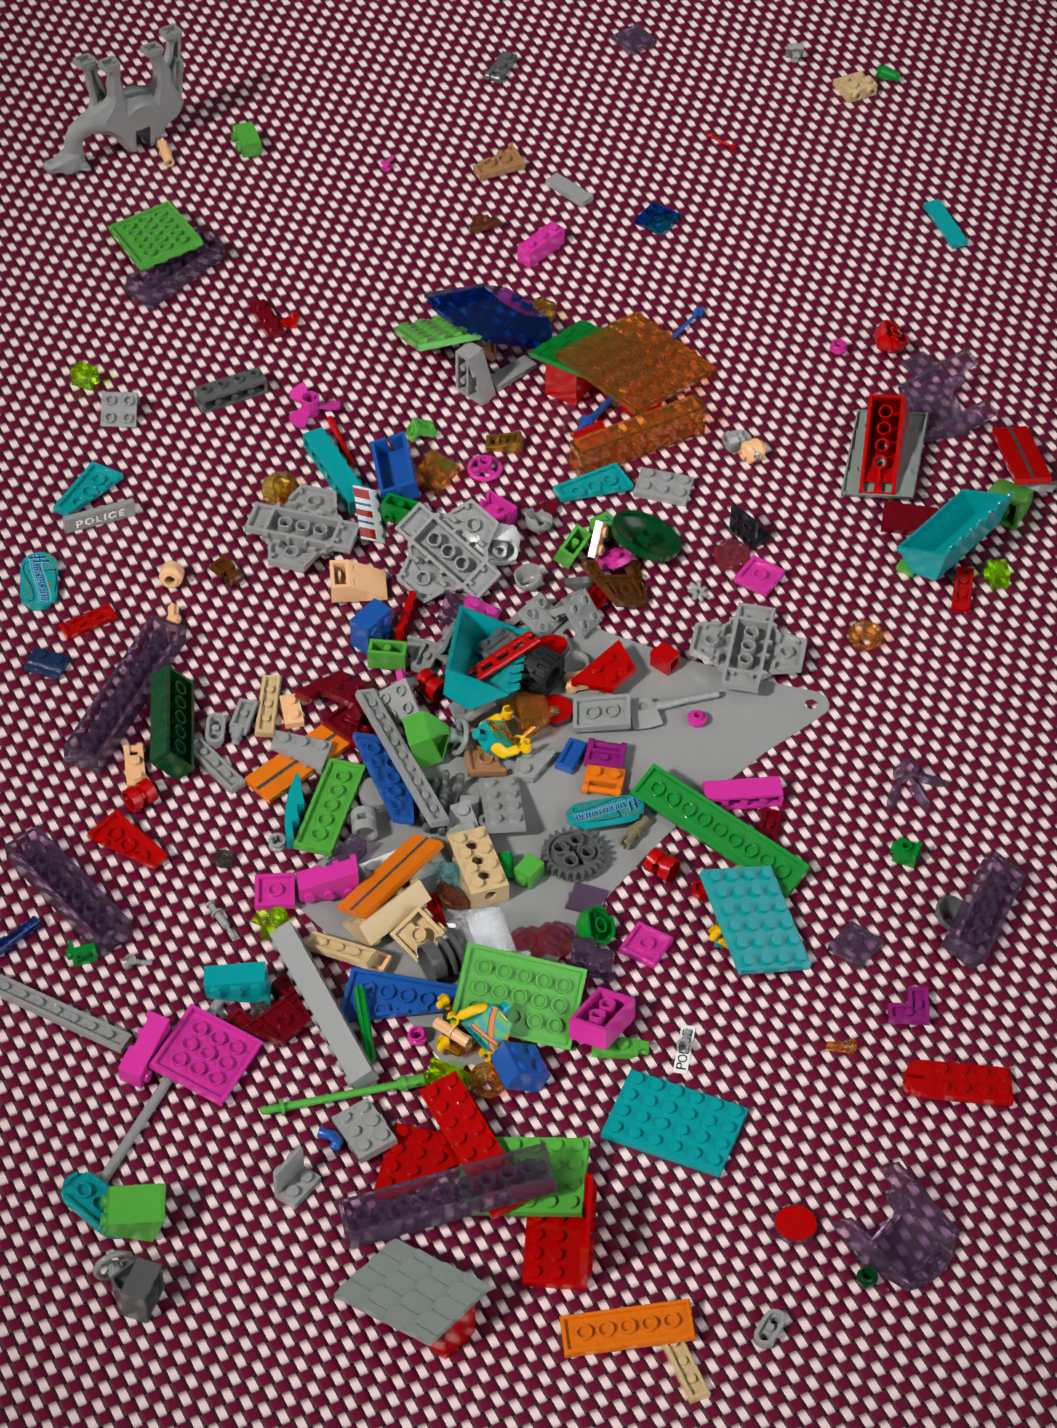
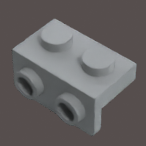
[434,621,455,664]
[448,700,496,724]

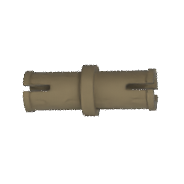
[619,814,650,849]

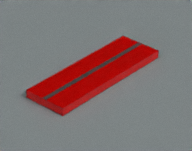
[992,426,1052,485]

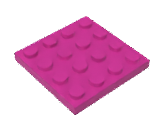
[149,1003,263,1107]

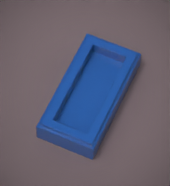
[555,737,588,774]

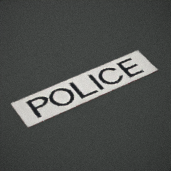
[673,1024,696,1075]

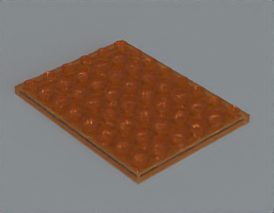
[554,311,717,416]

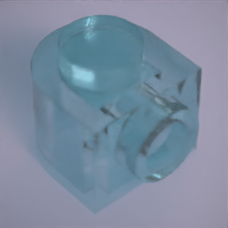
[436,861,459,888]

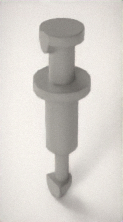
[206,900,236,940]

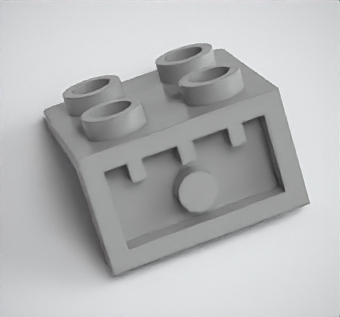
[100,392,140,428]
[549,588,603,638]
[508,592,564,639]
[377,677,420,726]
[273,1145,321,1210]

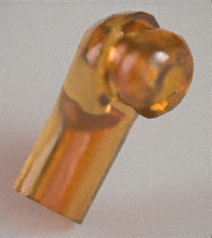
[826,1039,857,1054]

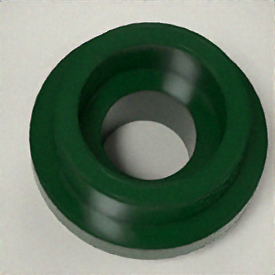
[856,1266,878,1287]

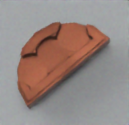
[469,214,502,234]
[436,880,471,910]

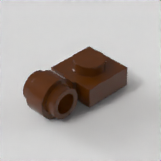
[209,556,243,587]

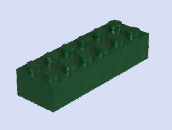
[150,664,194,780]

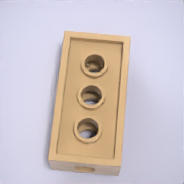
[447,825,509,909]

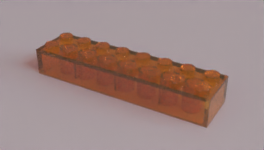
[569,394,706,477]

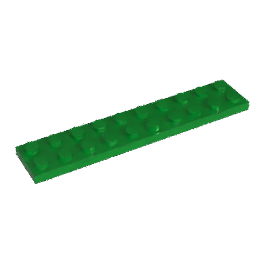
[630,763,811,899]

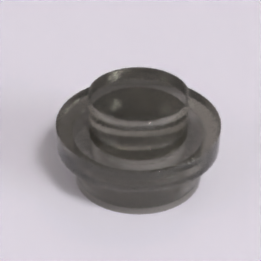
[214,850,234,868]

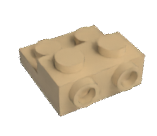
[832,71,878,103]
[390,906,447,964]

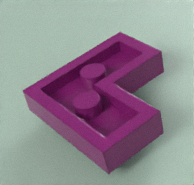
[887,987,930,1025]

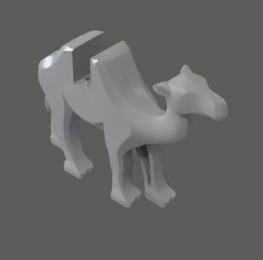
[43,24,184,175]

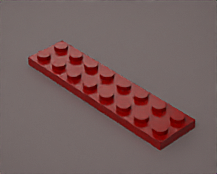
[419,1070,531,1220]

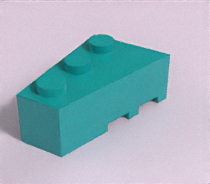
[203,961,271,1005]

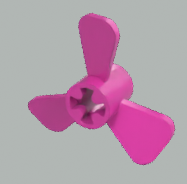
[289,383,341,429]

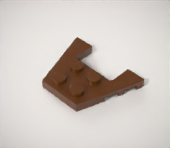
[580,560,649,607]

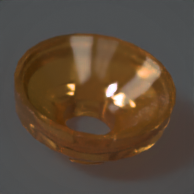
[848,621,883,650]
[469,1062,505,1098]

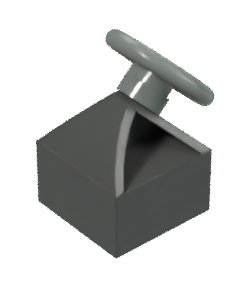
[93,1250,165,1323]

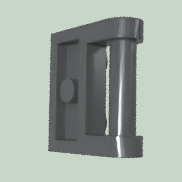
[473,626,517,659]

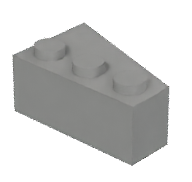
[455,341,496,406]

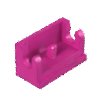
[479,490,517,525]

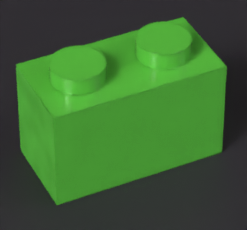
[231,121,262,158]
[553,524,592,569]
[367,638,408,671]

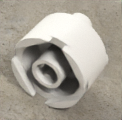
[488,523,520,566]

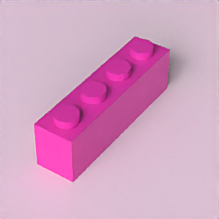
[701,776,784,810]

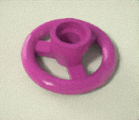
[467,455,503,482]

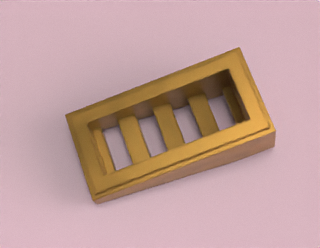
[485,431,524,453]

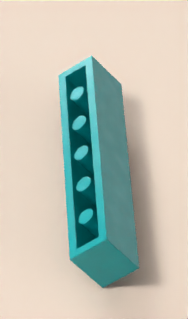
[303,427,363,515]

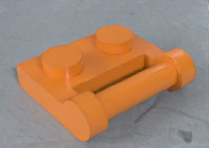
[582,764,626,797]

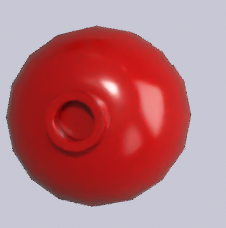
[874,320,909,354]

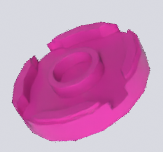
[597,547,634,570]

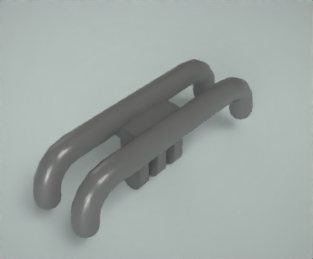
[422,770,465,837]

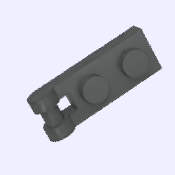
[484,50,517,84]

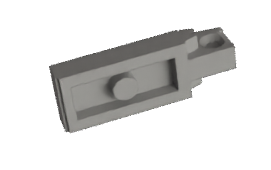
[229,698,258,745]

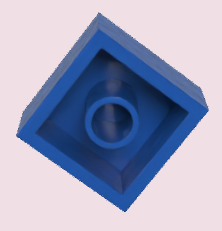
[350,598,393,654]
[490,1041,551,1092]

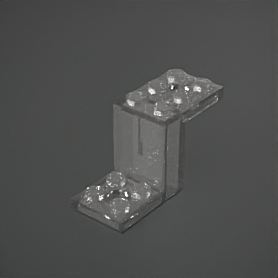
[445,904,531,956]

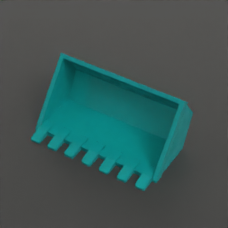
[897,489,1013,581]
[443,605,531,710]

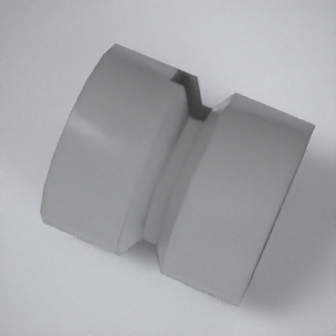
[350,806,378,843]

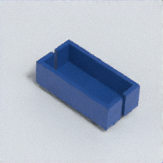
[370,432,421,500]

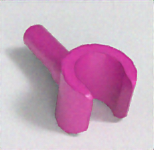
[380,155,394,172]

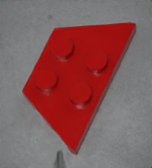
[571,640,636,694]

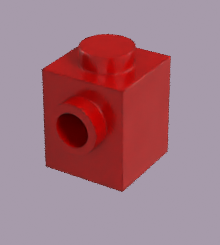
[650,642,680,676]

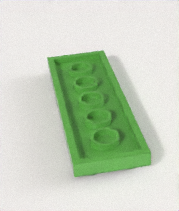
[293,758,366,857]

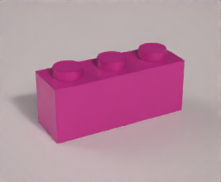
[517,221,565,269]

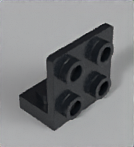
[729,503,770,550]

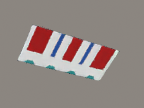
[352,485,385,544]

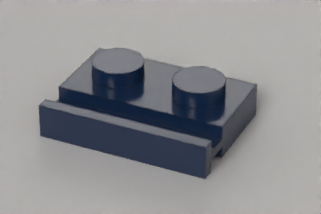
[24,647,70,681]

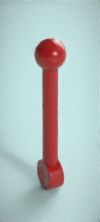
[707,132,736,151]

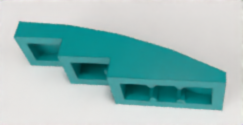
[285,774,305,849]

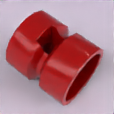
[415,668,445,703]
[121,778,158,813]
[643,847,681,883]

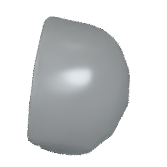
[525,508,553,533]
[514,563,543,592]

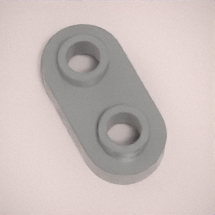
[205,712,226,747]
[753,1309,786,1349]

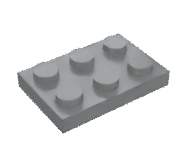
[633,467,694,507]
[573,693,631,733]
[331,1097,398,1164]

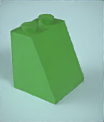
[987,478,1034,530]
[100,1183,166,1242]

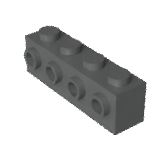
[193,367,268,414]

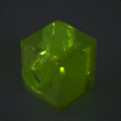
[70,361,99,391]
[984,559,1010,589]

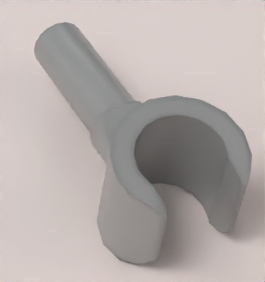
[122,954,152,970]
[677,1028,690,1053]

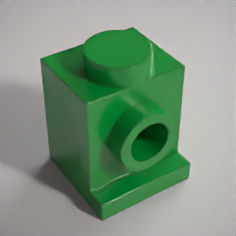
[890,837,922,869]

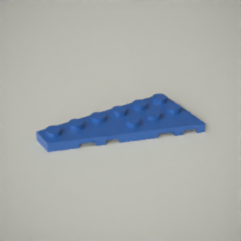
[352,732,414,825]
[341,967,457,1023]

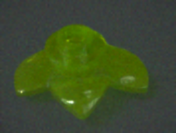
[251,906,288,941]

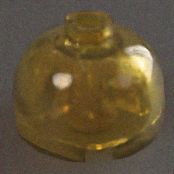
[262,472,296,505]

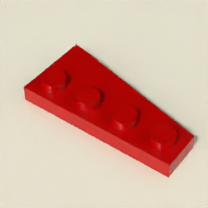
[87,810,169,870]

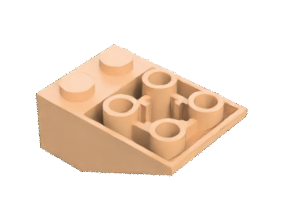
[329,559,388,603]

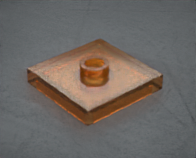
[415,449,461,496]

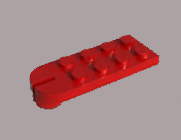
[902,1060,1014,1107]

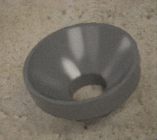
[564,576,595,592]
[935,895,969,931]

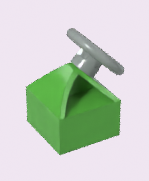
[402,710,470,769]

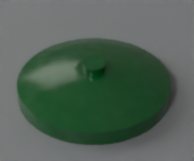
[610,510,681,562]

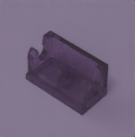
[326,834,367,866]

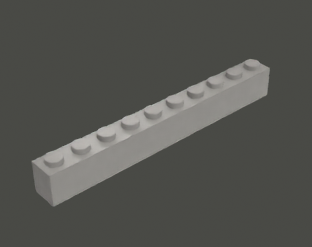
[269,921,380,1089]

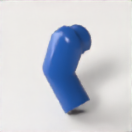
[317,1127,343,1151]

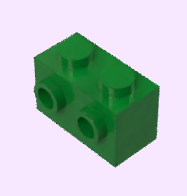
[381,492,422,525]

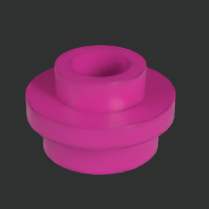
[830,339,847,355]
[687,710,707,728]
[407,1026,428,1046]

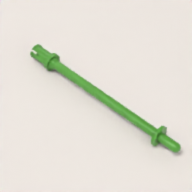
[260,1073,425,1116]

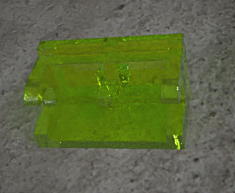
[424,1057,471,1090]

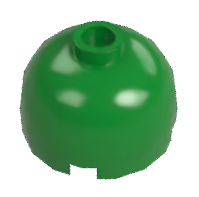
[576,905,615,947]

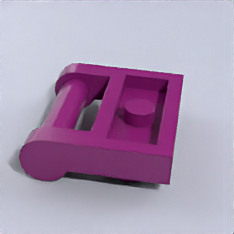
[584,738,628,769]

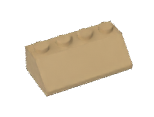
[342,879,431,946]

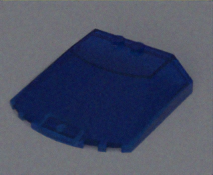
[424,284,553,349]

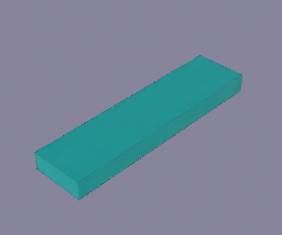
[923,199,968,249]

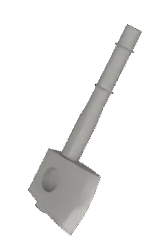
[631,690,719,729]

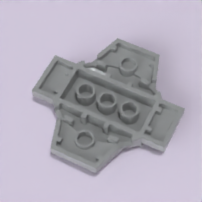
[244,484,360,573]
[394,499,502,605]
[689,602,807,694]

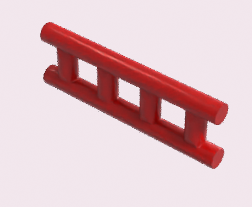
[466,630,541,681]

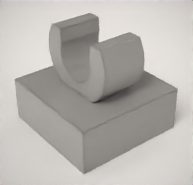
[786,43,804,63]

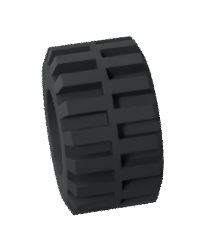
[519,646,565,699]

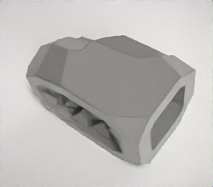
[722,429,752,453]

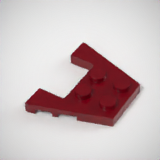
[295,671,373,726]
[225,972,312,1047]

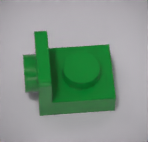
[65,940,98,967]

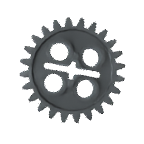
[541,826,605,882]

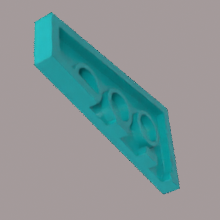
[53,461,124,516]
[553,462,634,503]

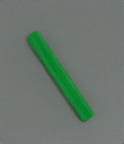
[354,985,376,1062]

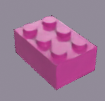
[569,987,635,1050]

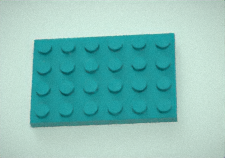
[699,866,812,975]
[601,1069,748,1178]

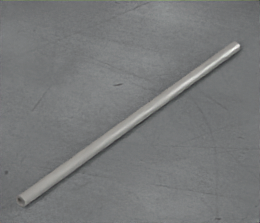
[99,999,226,1184]

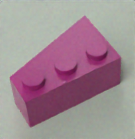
[296,854,359,903]
[118,1010,171,1089]

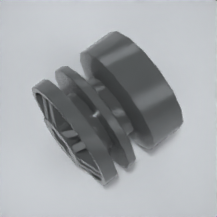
[416,932,464,982]

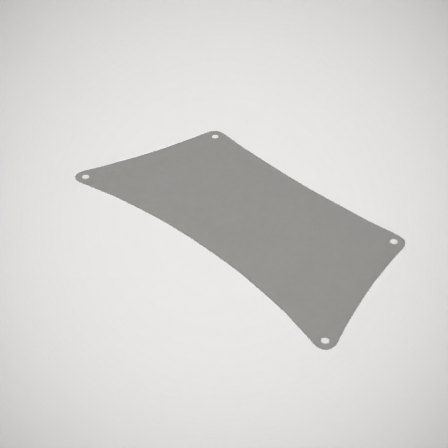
[295,620,829,1086]

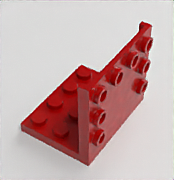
[522,1173,597,1290]

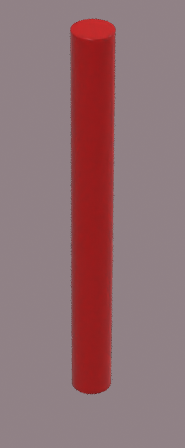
[327,416,356,469]

